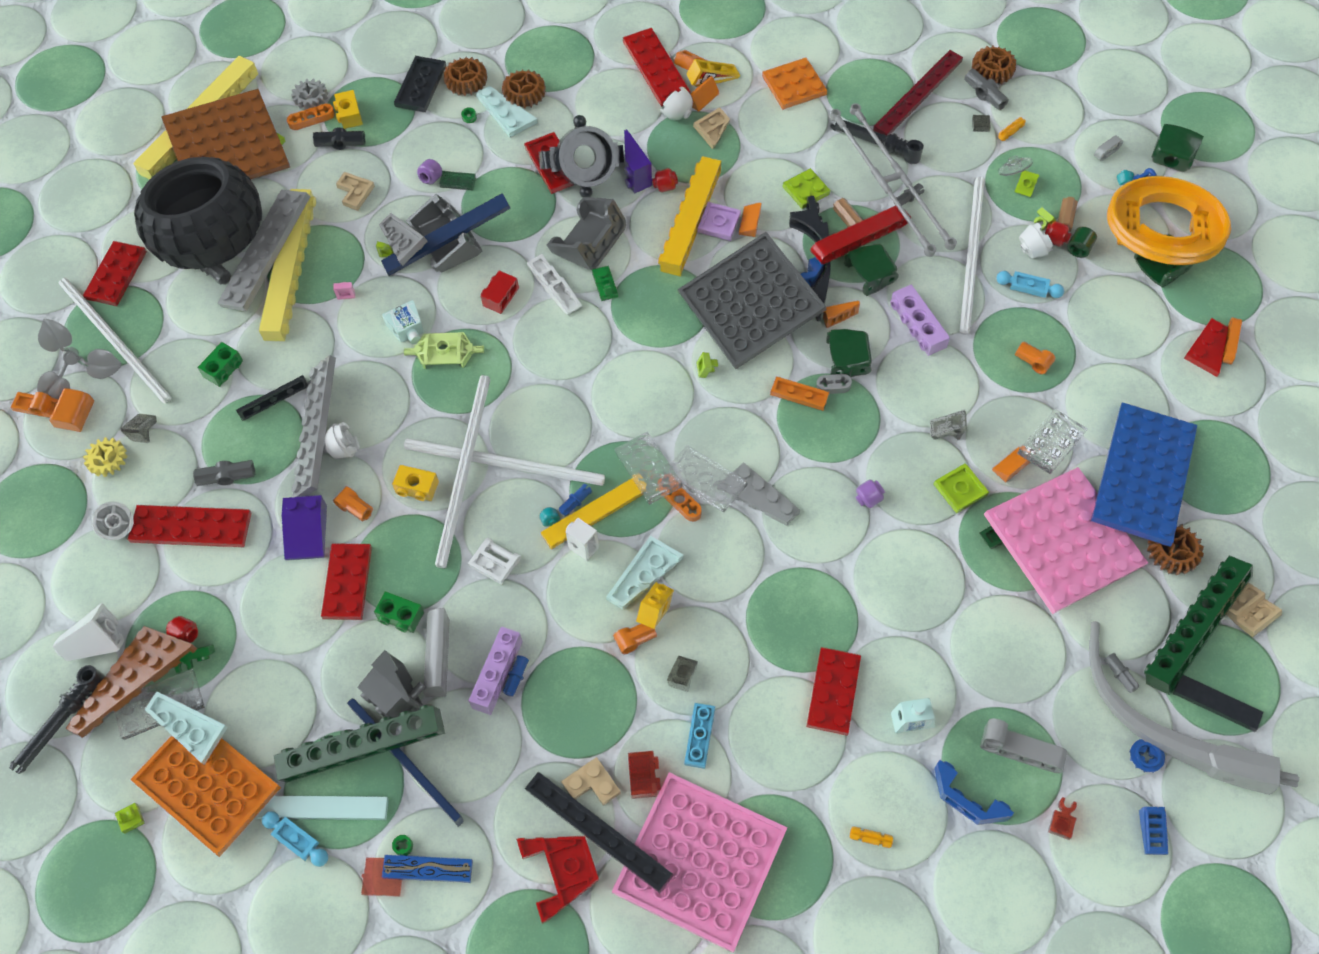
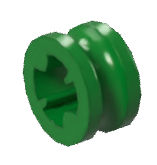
[461,107,477,123]
[392,835,413,856]

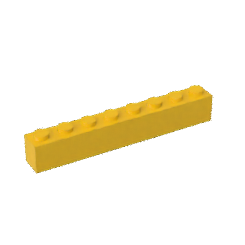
[658,156,721,277]

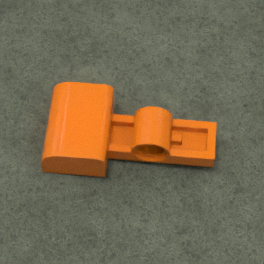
[11,388,94,432]

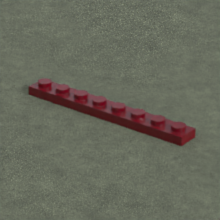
[873,50,963,135]

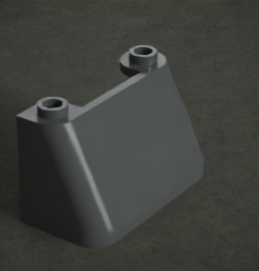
[406,194,483,272]
[547,197,626,270]

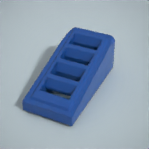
[1139,807,1169,855]

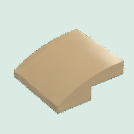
[1226,583,1282,637]

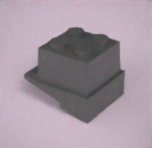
[357,650,426,718]

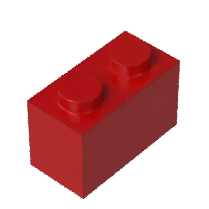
[480,270,519,314]

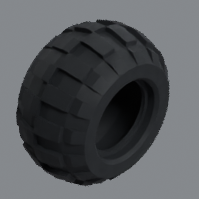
[134,157,262,270]

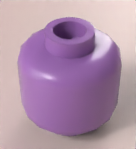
[417,159,442,184]
[855,479,885,508]

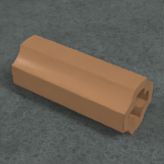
[1058,196,1078,232]
[833,198,863,227]

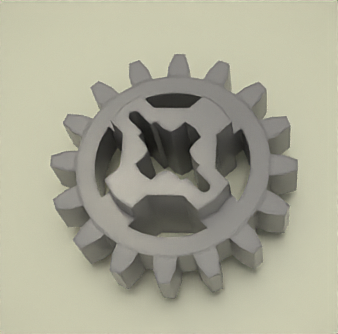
[291,79,328,110]

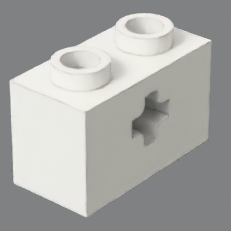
[566,518,599,561]

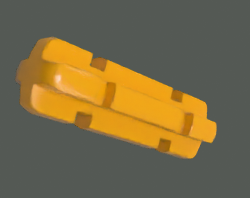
[998,117,1026,141]
[850,826,893,848]

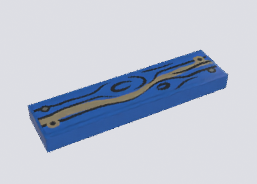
[382,855,473,883]

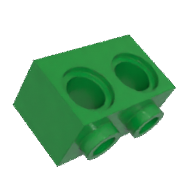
[197,341,243,387]
[374,591,424,633]

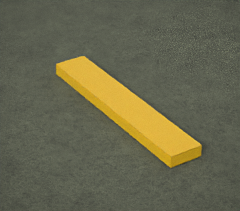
[541,474,649,550]

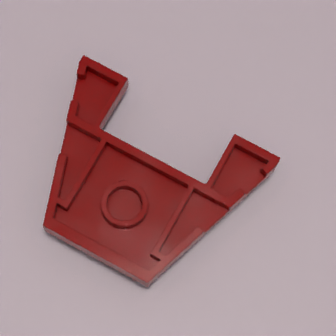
[516,836,599,924]

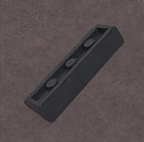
[236,375,308,421]

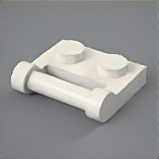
[468,538,521,585]

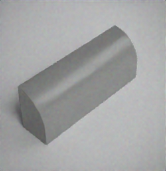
[423,608,450,697]

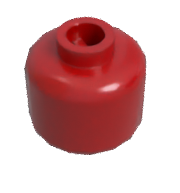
[652,168,678,193]
[1045,221,1072,247]
[166,616,198,643]

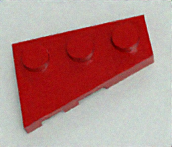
[1184,318,1228,377]

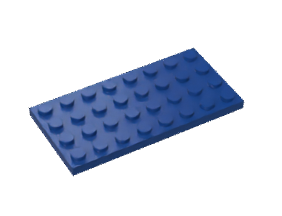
[1091,402,1197,547]

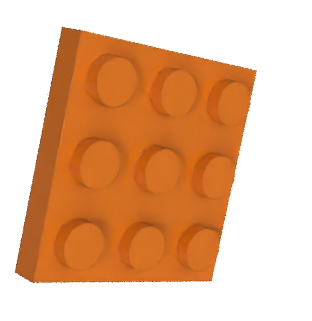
[762,57,827,110]

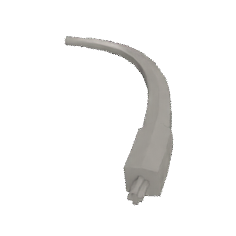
[1089,621,1299,795]

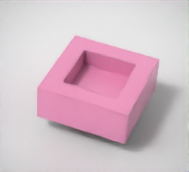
[333,282,355,300]

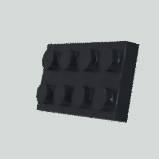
[394,55,447,113]

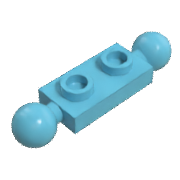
[996,271,1064,298]
[262,811,328,867]

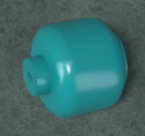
[1117,170,1134,185]
[539,507,560,527]

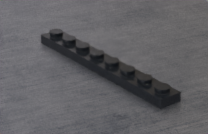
[525,772,674,894]

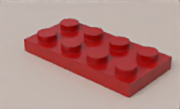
[524,132,574,194]
[83,241,147,306]
[321,544,372,620]
[806,647,861,736]

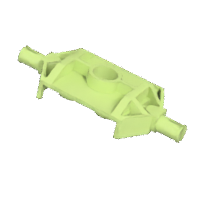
[404,332,484,369]

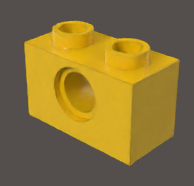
[333,90,363,129]
[392,465,439,501]
[636,582,674,629]

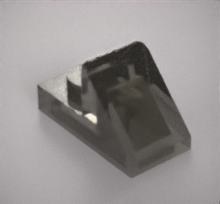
[930,410,967,440]
[121,414,157,443]
[667,655,698,692]

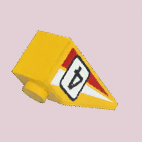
[687,59,740,86]

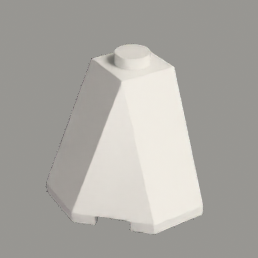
[52,603,124,661]

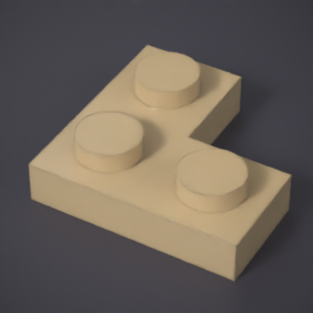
[336,172,375,211]
[561,757,621,806]

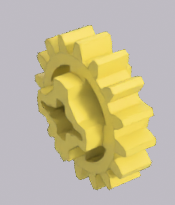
[83,437,128,477]

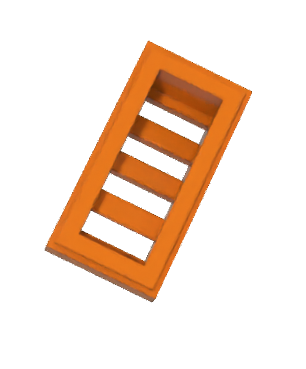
[823,301,860,328]

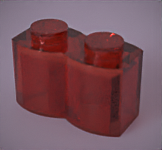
[628,751,661,799]

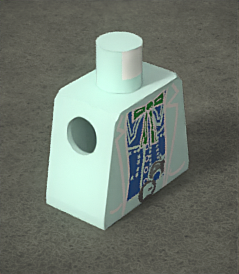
[382,300,424,344]
[891,698,935,733]

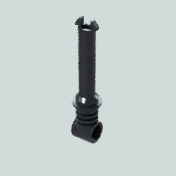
[830,120,924,164]
[9,665,105,774]

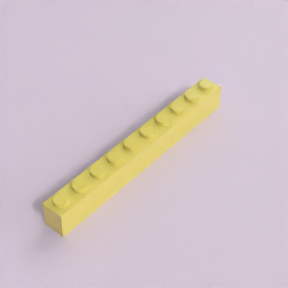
[133,56,258,180]
[259,189,316,341]

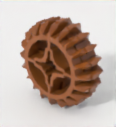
[972,45,1017,85]
[444,57,488,96]
[502,69,546,109]
[1147,523,1204,576]

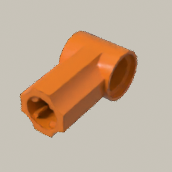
[1015,342,1056,374]
[333,486,373,522]
[613,624,657,655]

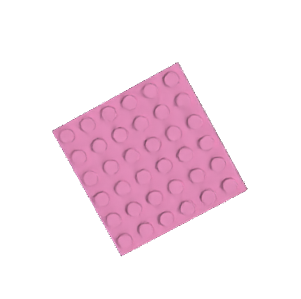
[984,467,1148,614]
[612,772,787,953]

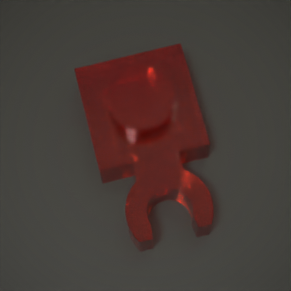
[1048,797,1077,840]

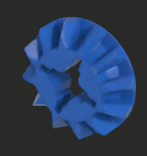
[1129,739,1165,773]

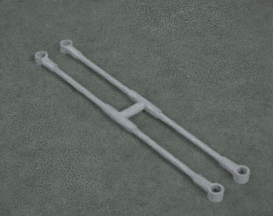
[830,103,957,257]

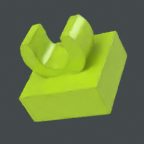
[1034,207,1056,231]
[696,352,718,378]
[115,803,145,834]

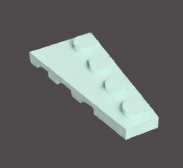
[476,86,538,137]
[606,536,683,610]
[145,692,228,765]

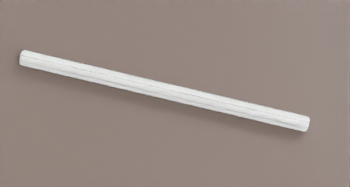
[960,177,985,334]
[59,278,171,403]
[435,375,490,568]
[404,438,605,486]

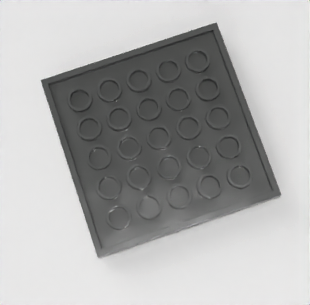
[678,232,827,370]

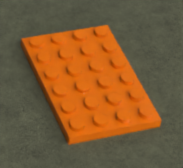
[130,736,281,857]

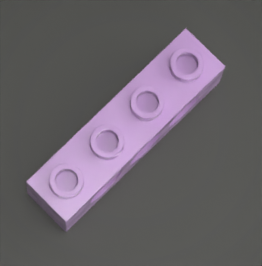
[890,284,950,356]
[468,627,523,715]

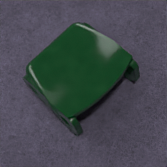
[1151,124,1204,172]
[1134,234,1193,288]
[844,244,899,296]
[826,329,872,377]

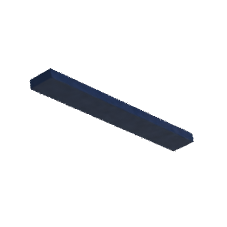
[381,193,511,276]
[347,698,464,827]

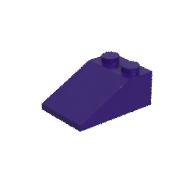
[624,129,652,194]
[281,495,327,560]

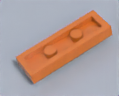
[770,376,829,411]

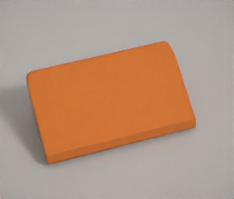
[674,50,708,70]
[690,76,719,111]
[739,203,762,237]
[992,447,1035,483]

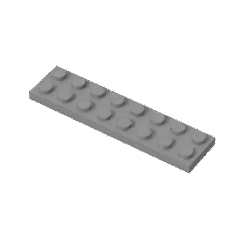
[218,190,310,311]
[292,355,336,497]

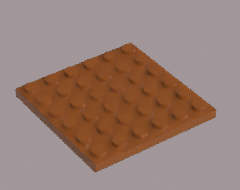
[161,89,290,179]

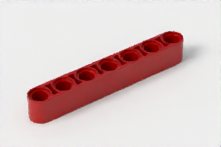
[810,205,911,264]

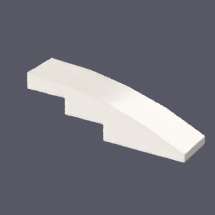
[527,254,582,315]

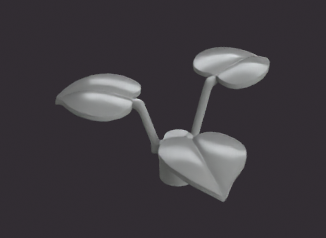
[37,319,122,399]

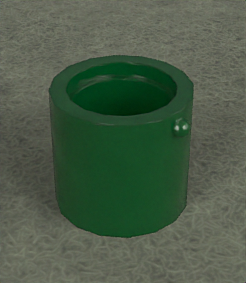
[1067,227,1097,258]

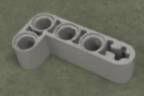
[980,719,1067,773]

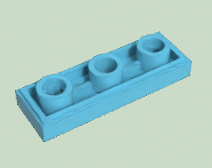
[684,703,715,769]

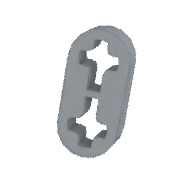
[1094,135,1123,161]
[816,374,852,394]

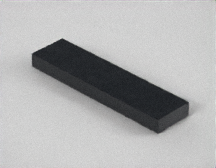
[1173,675,1264,732]

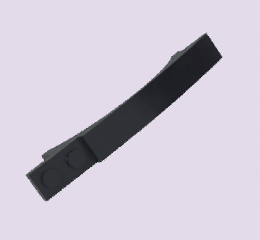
[789,196,831,321]

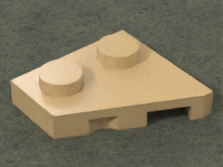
[693,107,730,149]

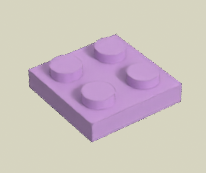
[698,202,741,241]

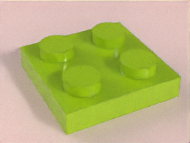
[782,168,830,209]
[933,463,989,514]

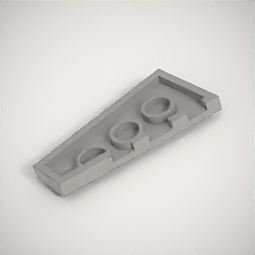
[379,213,427,266]
[717,462,800,526]

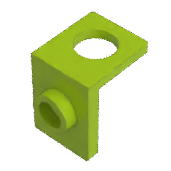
[1015,170,1039,197]

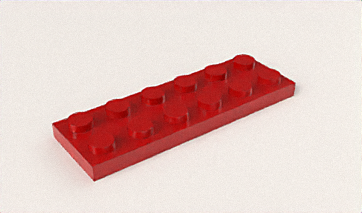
[623,27,691,107]
[127,505,252,548]

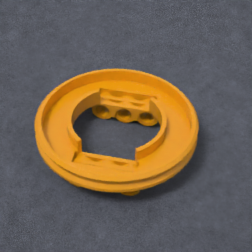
[1107,176,1231,265]

